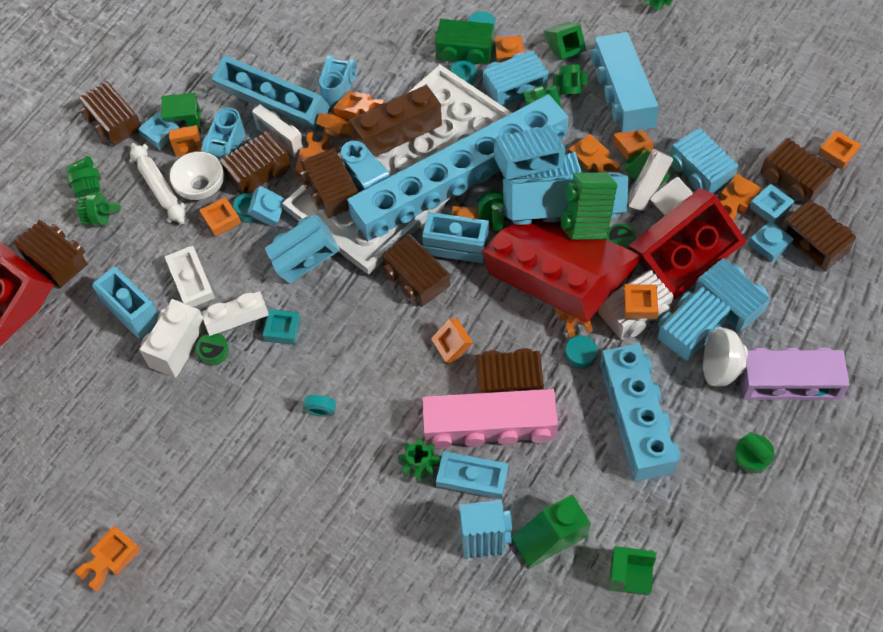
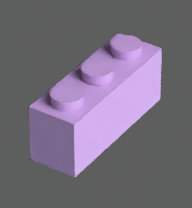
[740,347,850,400]

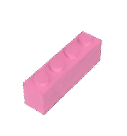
[423,389,558,449]

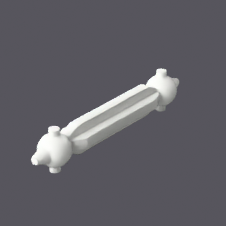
[129,143,186,224]

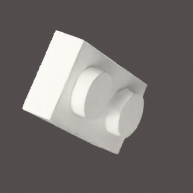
[252,104,303,158]
[164,245,215,307]
[201,291,269,336]

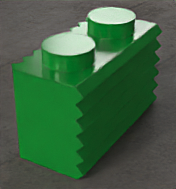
[435,18,494,65]
[561,172,618,240]

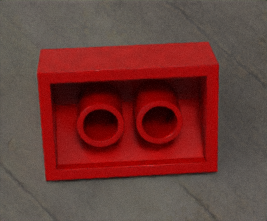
[628,188,747,300]

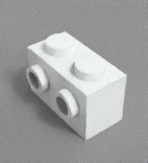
[140,299,206,378]

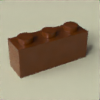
[350,84,442,157]

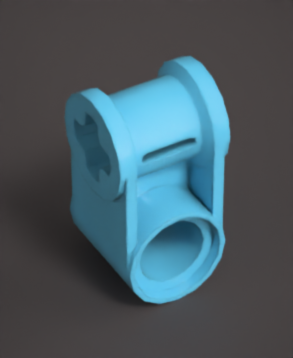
[319,55,357,108]
[202,108,245,159]
[341,141,390,193]

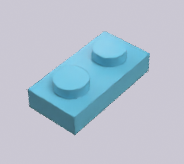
[436,451,509,499]

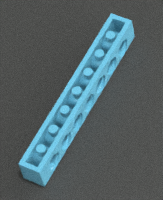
[347,94,569,241]

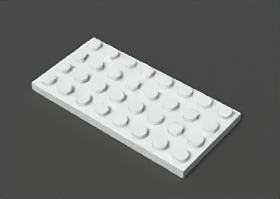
[282,65,512,275]

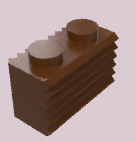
[79,81,141,146]
[220,131,291,194]
[760,138,835,203]
[299,148,358,218]
[781,200,856,272]
[14,220,88,288]
[382,234,450,307]
[476,348,544,393]

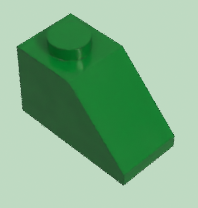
[512,494,591,569]

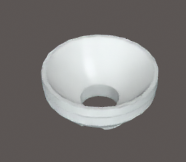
[170,152,224,200]
[703,327,748,387]

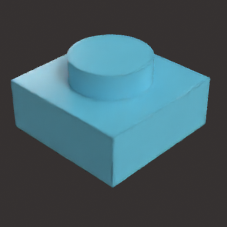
[138,111,179,150]
[749,184,794,224]
[247,186,285,227]
[748,221,794,263]

